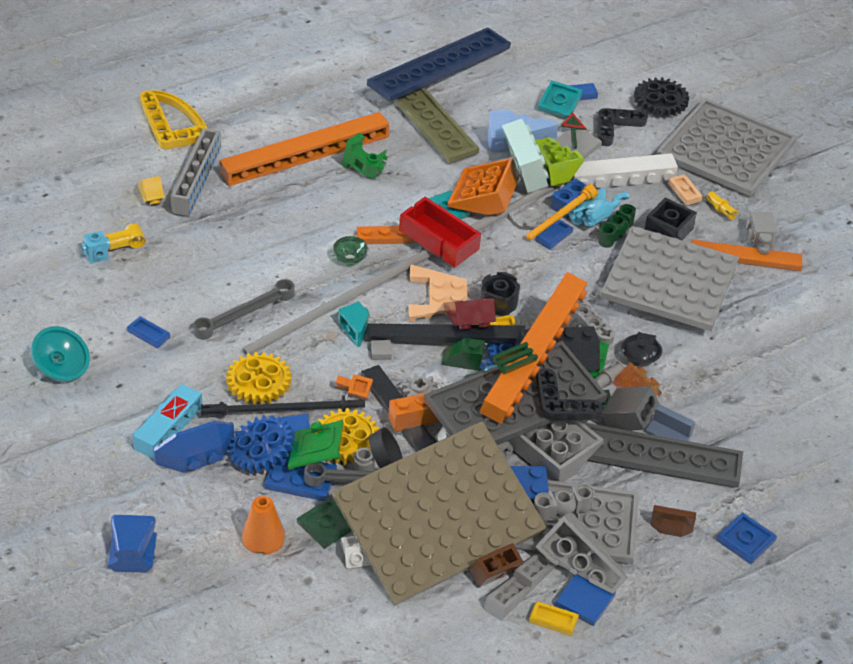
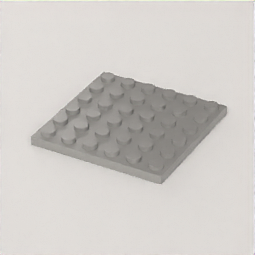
[656,98,797,197]
[600,226,739,332]

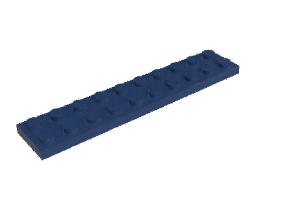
[366,27,511,102]

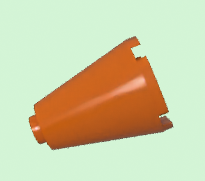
[242,496,285,555]

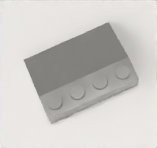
[508,420,604,482]

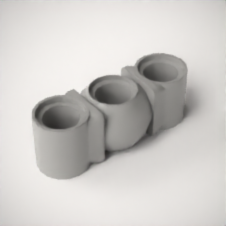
[534,484,594,521]

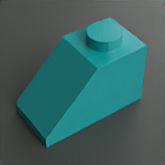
[338,301,370,347]

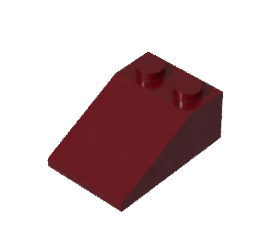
[443,298,496,329]

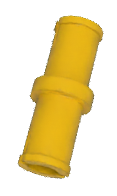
[706,191,738,220]

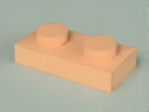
[668,174,702,206]

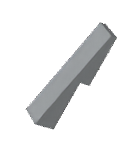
[484,551,557,621]

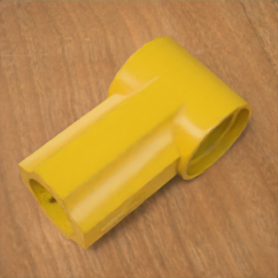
[105,224,146,250]

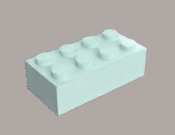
[502,119,549,193]

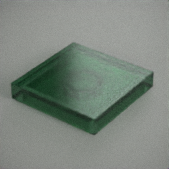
[297,497,352,549]

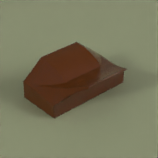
[650,505,697,537]

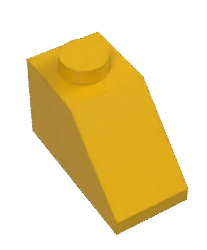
[138,176,165,205]

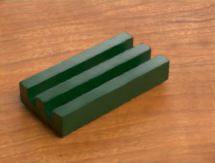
[492,342,538,375]

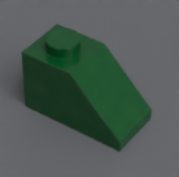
[441,338,485,371]

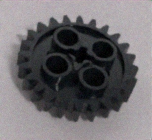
[634,77,690,118]

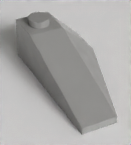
[535,512,628,594]

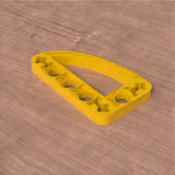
[140,90,208,149]

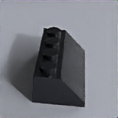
[514,326,600,372]

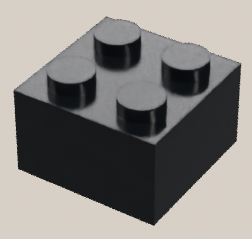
[644,197,697,241]

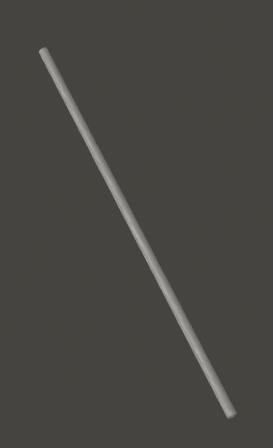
[242,183,554,356]

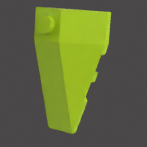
[535,137,584,186]

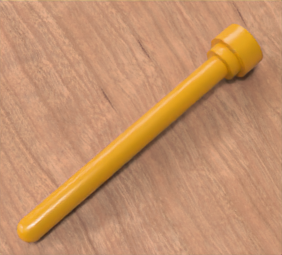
[526,184,598,240]

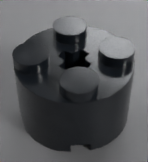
[480,272,520,316]

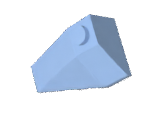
[488,110,558,152]

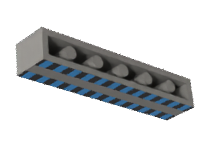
[171,128,221,216]

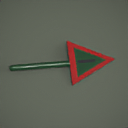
[561,112,587,149]

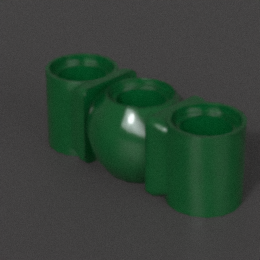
[598,204,636,248]

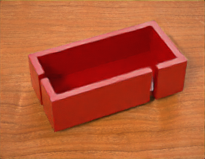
[399,196,482,268]

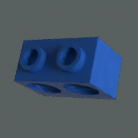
[551,178,587,218]

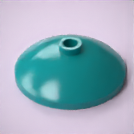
[31,326,90,382]

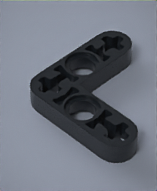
[597,108,648,146]
[537,368,602,420]

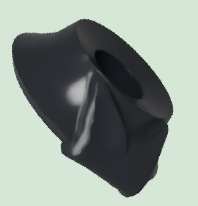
[621,332,663,367]

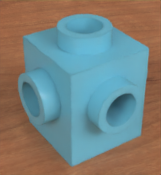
[81,231,110,264]

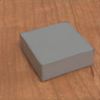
[371,340,392,360]

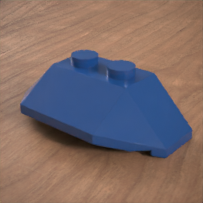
[153,420,234,473]

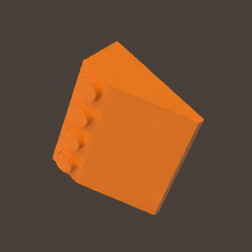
[448,157,520,215]

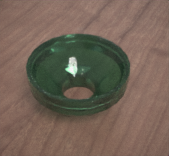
[333,236,368,265]

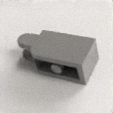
[746,212,777,254]

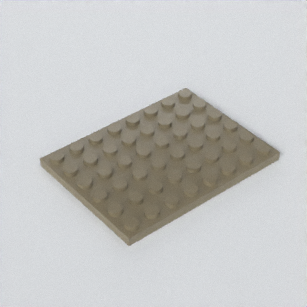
[332,421,547,606]

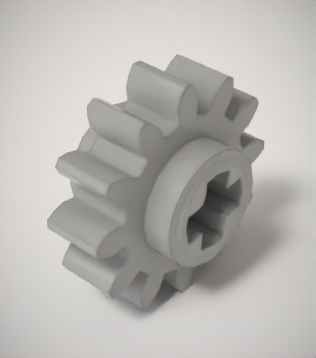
[403,373,438,397]

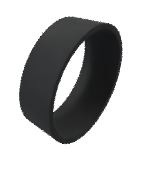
[369,427,403,469]

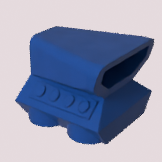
[108,515,157,573]

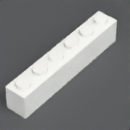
[569,153,678,188]

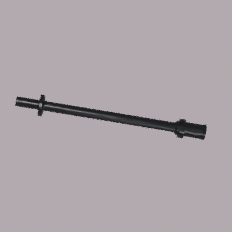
[201,395,365,418]

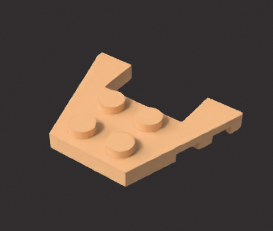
[409,265,467,322]

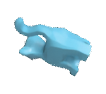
[568,188,630,227]

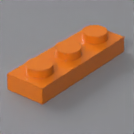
[357,226,413,245]

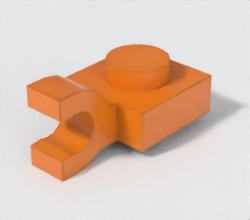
[336,374,373,400]

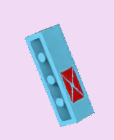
[132,384,203,459]

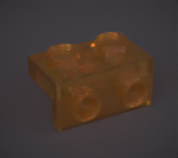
[614,362,662,396]

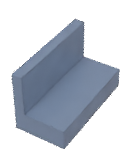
[645,404,695,441]

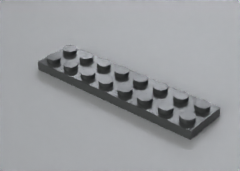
[582,422,743,487]

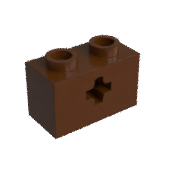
[469,543,524,588]

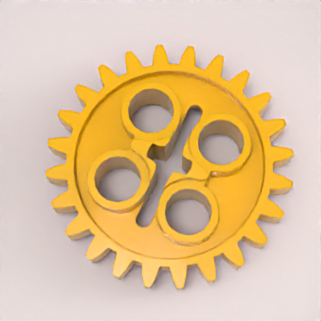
[226,351,292,404]
[316,408,379,465]

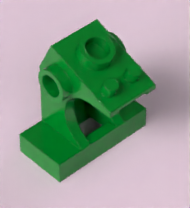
[342,133,388,179]

